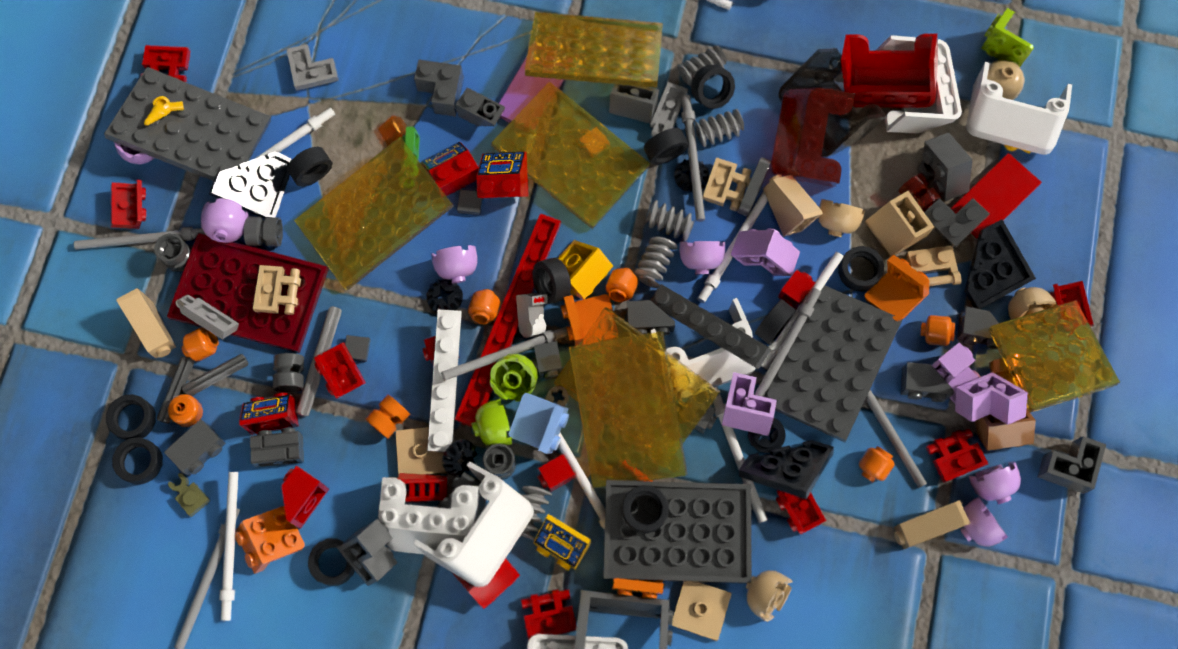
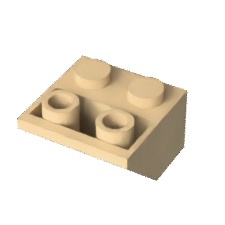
[865,191,934,257]

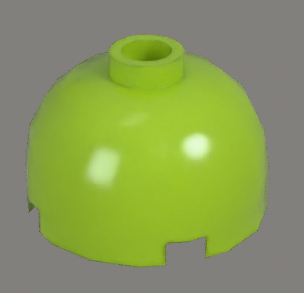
[490,353,538,402]
[472,399,512,446]

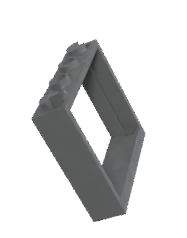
[574,590,673,649]

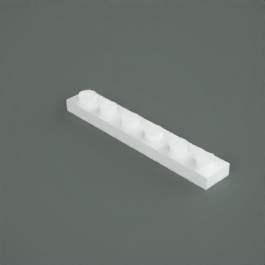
[427,310,462,452]

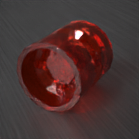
[898,173,941,212]

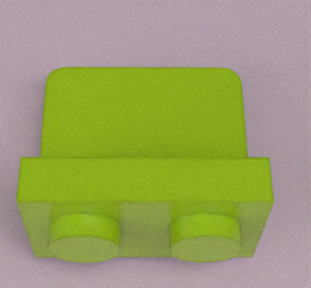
[981,8,1034,67]

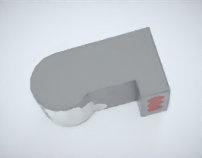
[516,293,548,338]

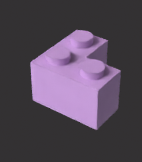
[731,228,800,276]
[932,342,981,404]
[722,372,777,436]
[955,372,1028,425]

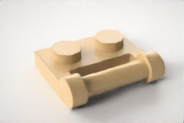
[906,245,962,287]

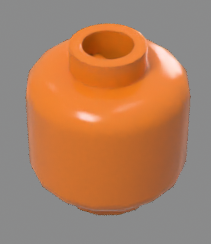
[605,268,638,302]
[468,289,500,324]
[921,315,955,346]
[181,328,219,362]
[168,394,203,427]
[858,446,895,482]

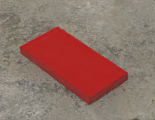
[951,153,1042,239]

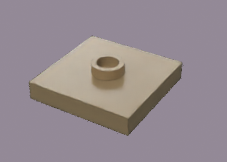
[395,427,447,476]
[672,581,732,641]

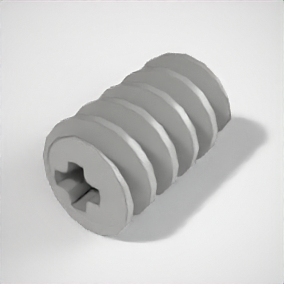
[678,45,727,87]
[695,109,744,147]
[645,200,696,242]
[634,237,678,288]
[521,486,552,540]

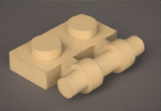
[703,158,751,211]
[253,265,301,315]

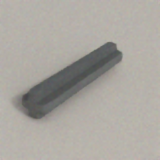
[182,354,248,396]
[157,357,194,424]

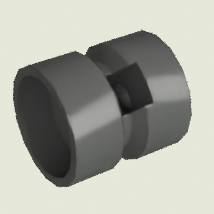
[244,217,283,246]
[154,233,192,272]
[273,353,304,392]
[483,443,516,480]

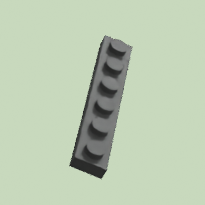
[650,284,771,370]

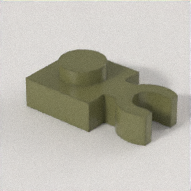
[168,473,211,517]

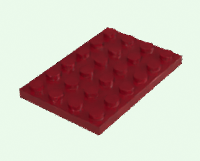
[167,233,329,353]

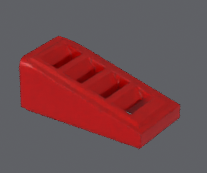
[397,473,448,502]

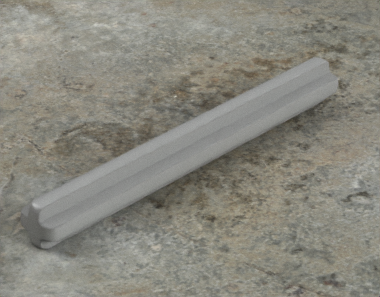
[296,306,342,417]

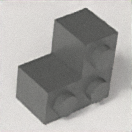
[414,59,464,117]
[922,132,973,201]
[924,198,989,249]
[1037,436,1106,494]
[337,519,398,586]

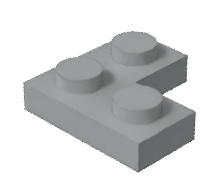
[286,44,339,91]

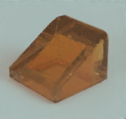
[378,115,407,146]

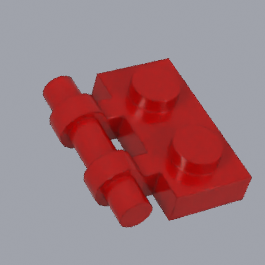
[141,45,191,83]
[926,429,989,483]
[521,589,577,640]

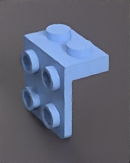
[509,393,569,454]

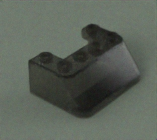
[778,48,887,157]

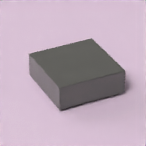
[457,190,483,215]
[345,335,371,362]

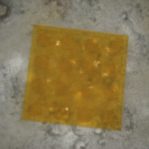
[989,301,1120,413]

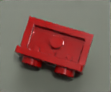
[111,179,146,229]
[1050,281,1094,332]
[314,342,366,399]
[775,490,827,535]

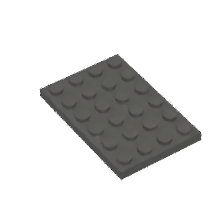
[104,67,271,181]
[764,285,903,442]
[604,480,752,583]

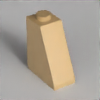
[763,175,823,237]
[116,288,176,358]
[894,500,970,549]

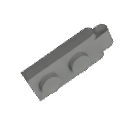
[650,82,688,136]
[176,295,239,339]

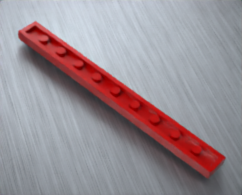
[455,213,561,427]

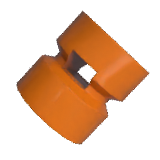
[365,394,410,439]

